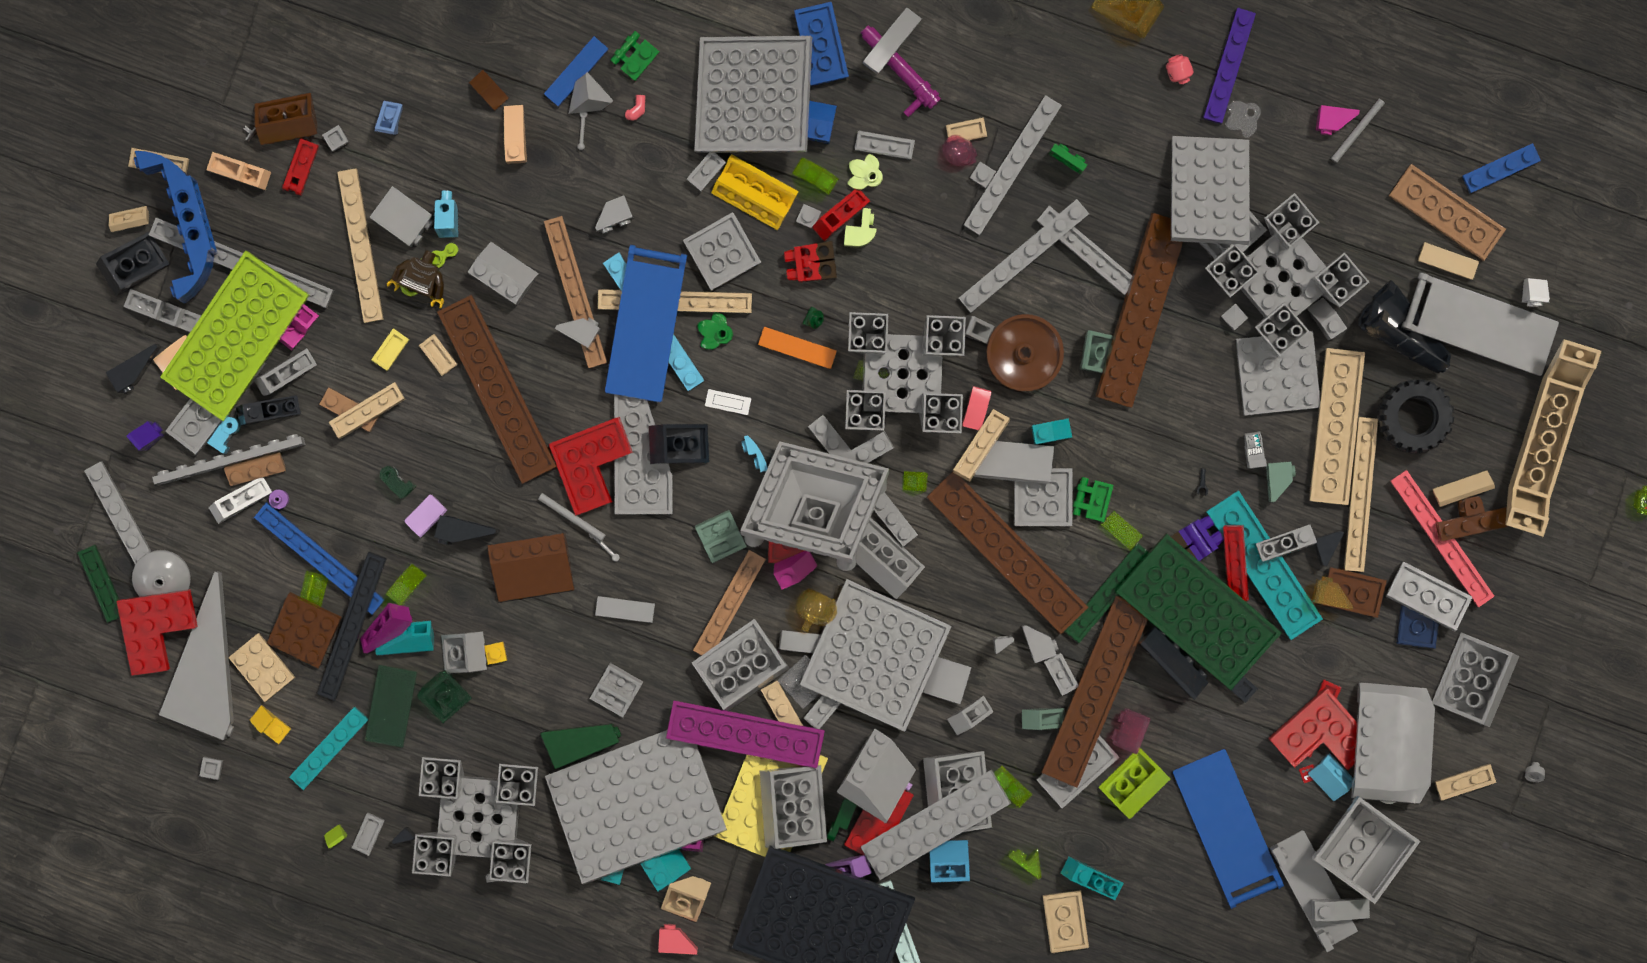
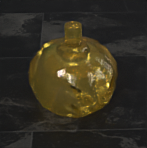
[795,588,837,632]

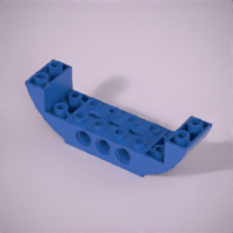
[134,151,218,303]

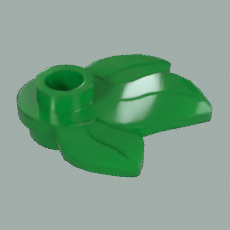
[697,312,733,349]

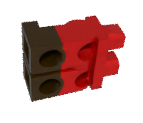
[784,241,837,282]

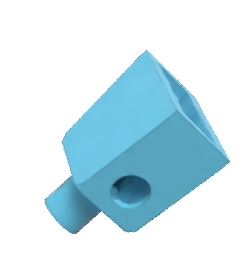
[434,191,458,238]

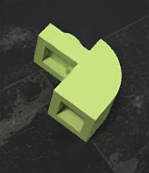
[844,208,877,247]

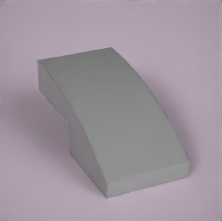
[779,630,821,653]

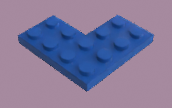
[794,2,849,86]

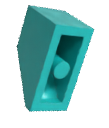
[1031,418,1072,444]

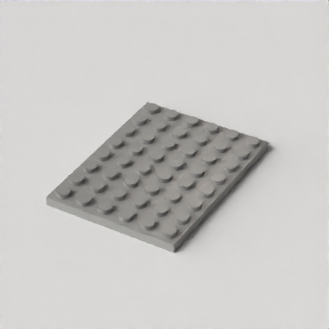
[545,730,727,885]

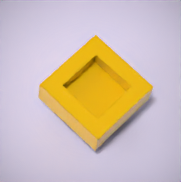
[485,642,507,665]

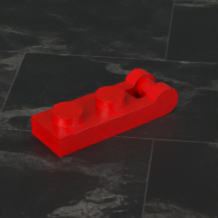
[283,139,319,196]

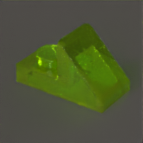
[1007,848,1041,880]

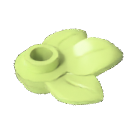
[848,154,883,190]

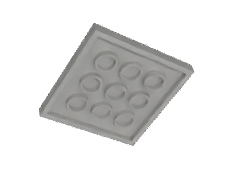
[1236,331,1320,415]

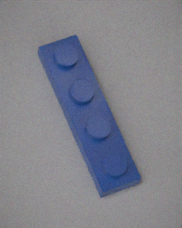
[1462,143,1541,193]

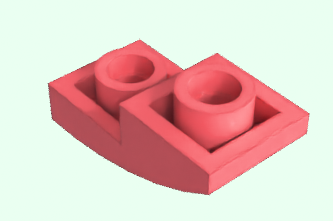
[962,386,991,430]

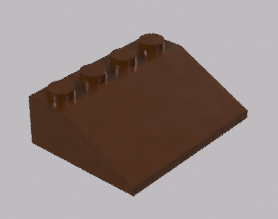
[488,533,575,602]

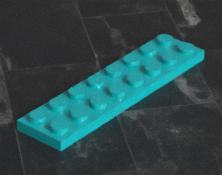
[1206,491,1323,640]

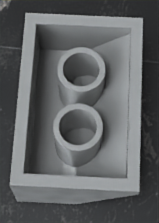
[468,242,539,305]

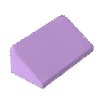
[404,494,447,538]

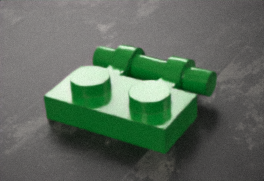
[610,31,660,82]
[1072,477,1114,522]

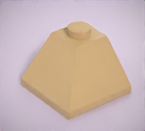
[661,876,711,922]

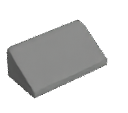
[993,636,1014,654]

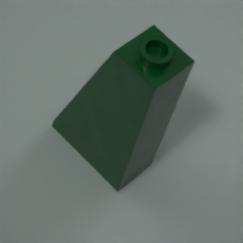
[540,723,622,769]

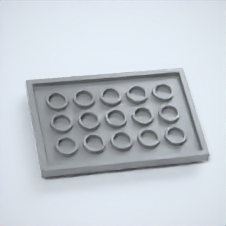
[1171,136,1250,245]

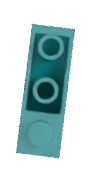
[376,621,434,655]
[1060,857,1124,900]

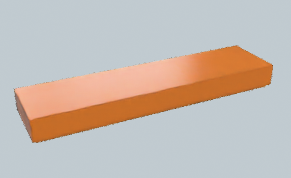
[758,327,837,369]

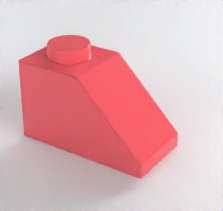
[658,924,698,954]

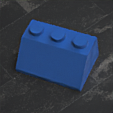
[808,101,837,144]

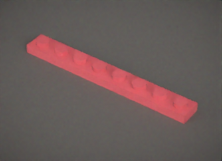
[1390,470,1494,607]

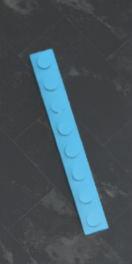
[603,252,704,391]

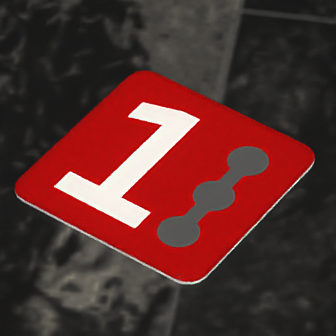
[1299,764,1314,783]

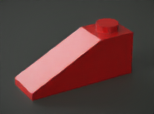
[812,189,870,241]

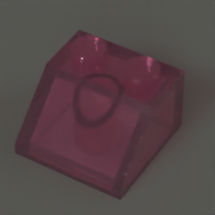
[1111,708,1151,754]

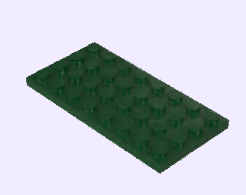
[1115,533,1282,690]

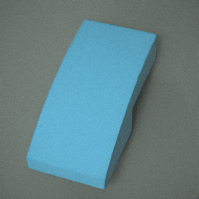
[742,436,768,472]

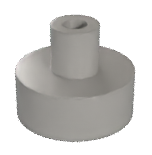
[1525,762,1545,782]

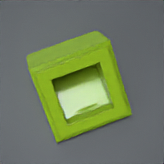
[324,825,347,848]

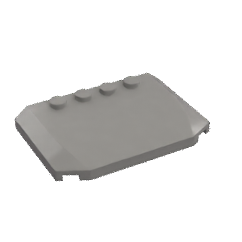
[1351,682,1435,804]

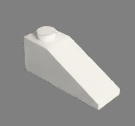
[209,477,272,524]

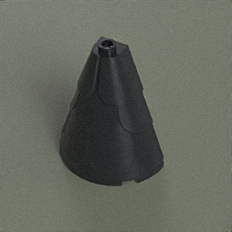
[1358,280,1451,373]

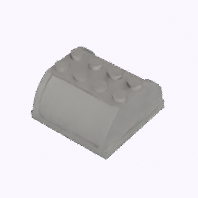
[1312,796,1420,904]

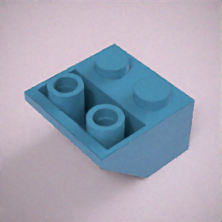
[930,840,970,882]

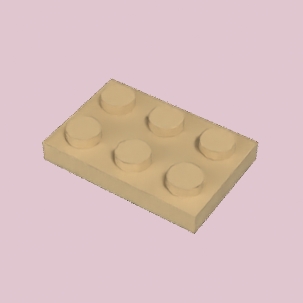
[228,633,295,702]

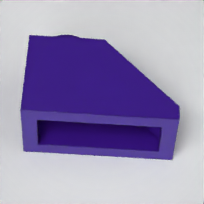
[126,421,164,451]

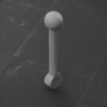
[577,112,587,150]
[589,533,620,562]

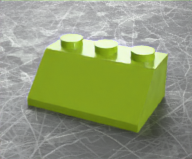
[1098,747,1170,819]

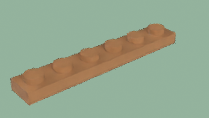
[693,550,766,655]

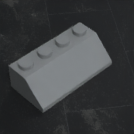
[856,517,925,599]

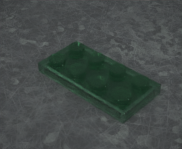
[365,665,417,747]

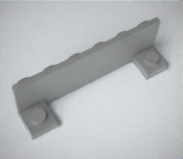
[1270,830,1358,952]

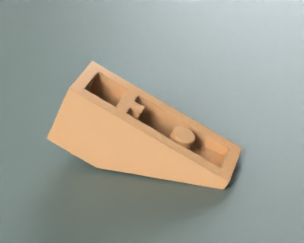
[504,105,527,164]

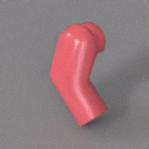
[625,95,645,121]

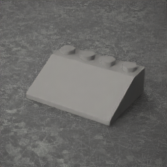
[692,619,789,711]
[1432,633,1519,727]
[837,729,916,823]
[923,751,992,832]
[759,765,827,849]

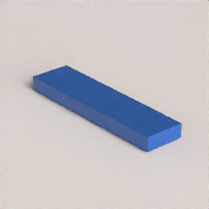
[544,36,609,107]

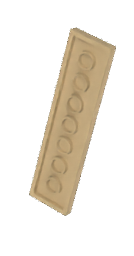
[1309,348,1365,505]

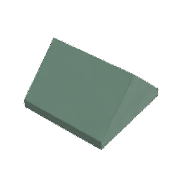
[1080,330,1113,373]

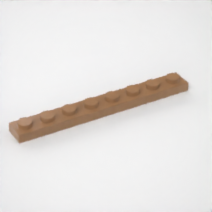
[544,216,607,368]

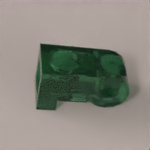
[380,466,417,500]

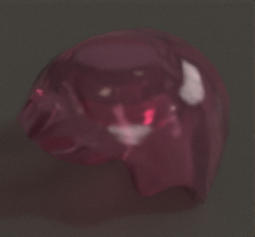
[942,135,977,167]

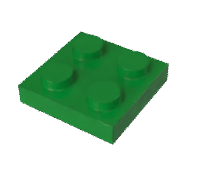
[1049,143,1087,175]

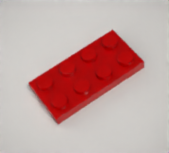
[845,790,914,855]

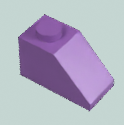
[825,855,872,877]

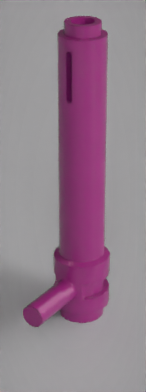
[861,25,941,117]

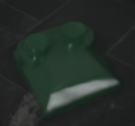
[417,670,472,723]

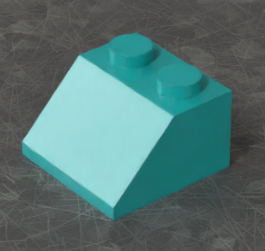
[640,849,691,891]

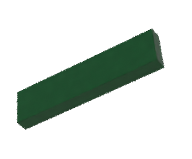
[77,545,120,623]

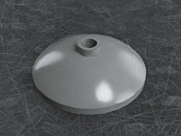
[132,550,191,597]

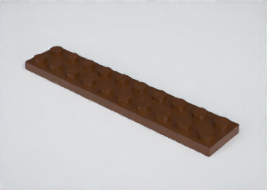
[1095,213,1183,408]
[437,295,557,484]
[927,472,1088,634]
[1041,596,1148,788]

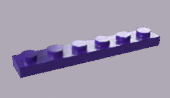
[1203,8,1256,124]

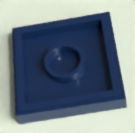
[1396,606,1439,649]

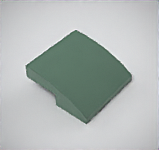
[695,510,747,563]

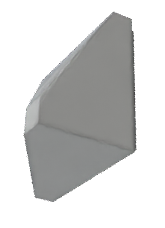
[1221,304,1248,331]

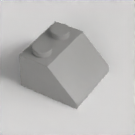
[441,631,487,673]

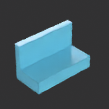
[1308,753,1353,801]

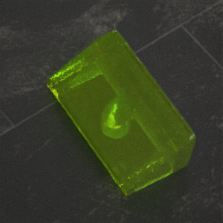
[300,571,328,607]

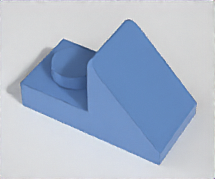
[375,101,402,134]

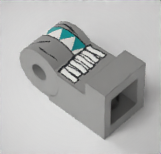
[1244,431,1267,469]

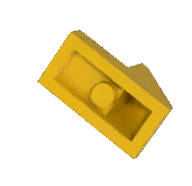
[250,705,292,744]

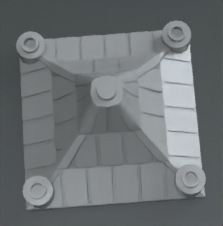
[740,441,889,571]

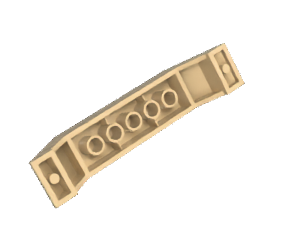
[1505,339,1601,537]

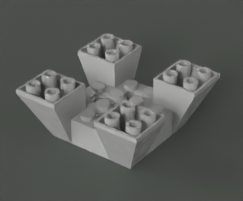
[1205,193,1369,357]
[845,312,966,433]
[412,757,538,883]

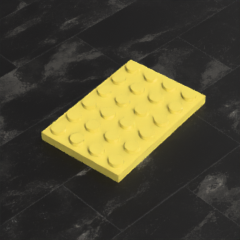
[714,755,828,857]

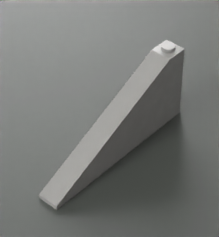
[159,571,234,740]

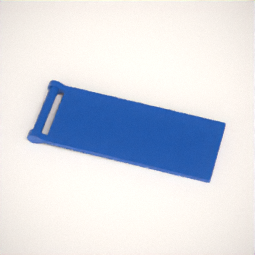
[605,245,687,402]
[1173,749,1284,909]

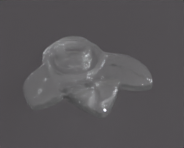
[1226,101,1261,138]

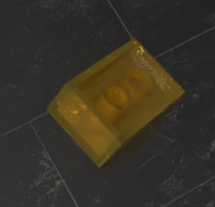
[1091,0,1164,39]

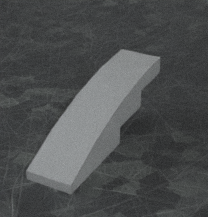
[863,8,922,75]
[124,289,201,332]

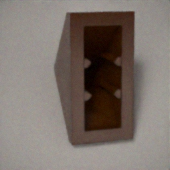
[469,70,509,111]

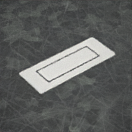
[705,389,751,415]

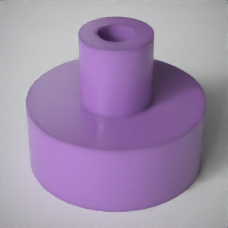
[269,490,289,509]

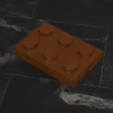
[1321,567,1387,618]

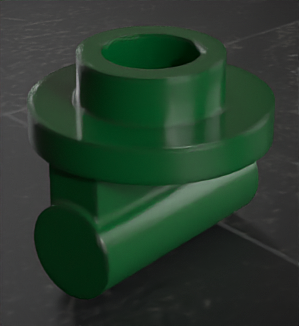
[802,307,824,329]

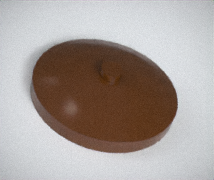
[987,314,1064,391]

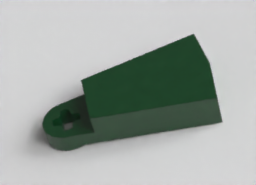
[827,797,857,842]

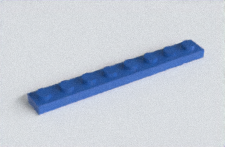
[254,503,385,615]

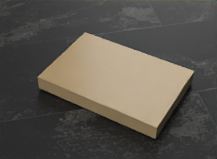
[1043,890,1089,953]

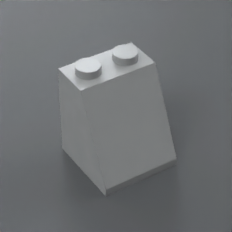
[370,186,434,247]

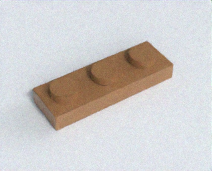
[320,387,380,432]
[224,451,286,486]

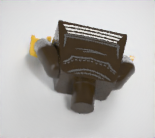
[387,250,444,309]

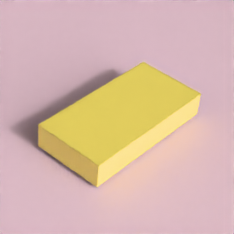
[372,329,410,371]

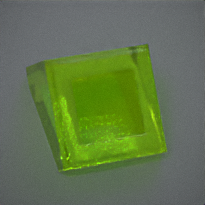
[903,471,928,492]

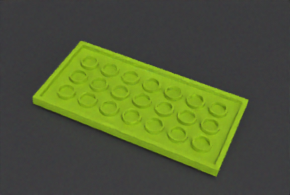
[160,251,310,421]

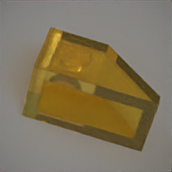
[1312,576,1353,610]

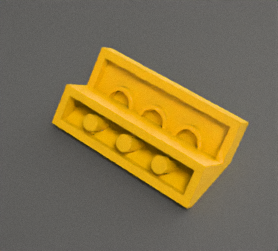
[711,154,799,230]

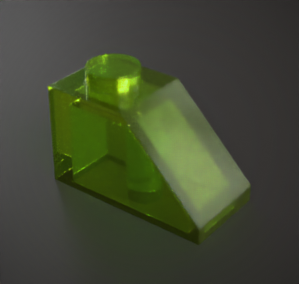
[792,157,839,195]
[386,564,427,606]
[994,766,1033,808]

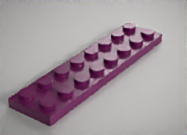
[666,701,825,768]

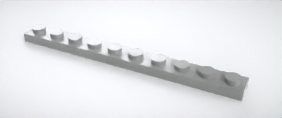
[149,218,334,308]

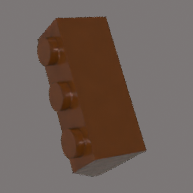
[255,93,317,145]

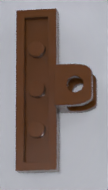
[1435,496,1509,541]

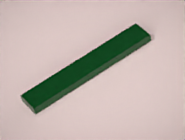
[1064,543,1149,643]

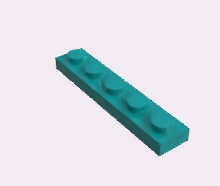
[289,707,369,790]

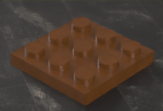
[267,592,342,668]

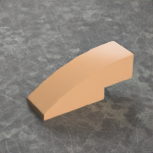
[206,152,271,190]

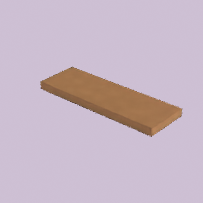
[1389,164,1506,261]

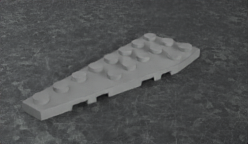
[614,394,673,514]

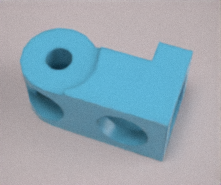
[207,417,240,454]

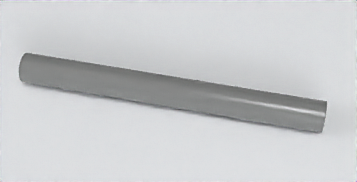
[1331,99,1385,163]
[538,493,606,541]

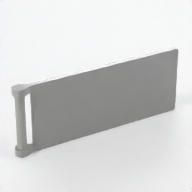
[1401,273,1559,376]

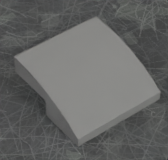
[923,657,971,704]
[590,663,643,717]

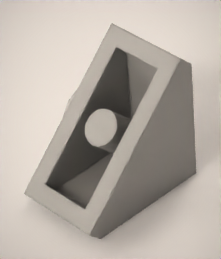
[568,72,613,114]

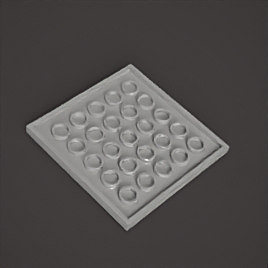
[694,36,812,152]
[799,579,951,732]

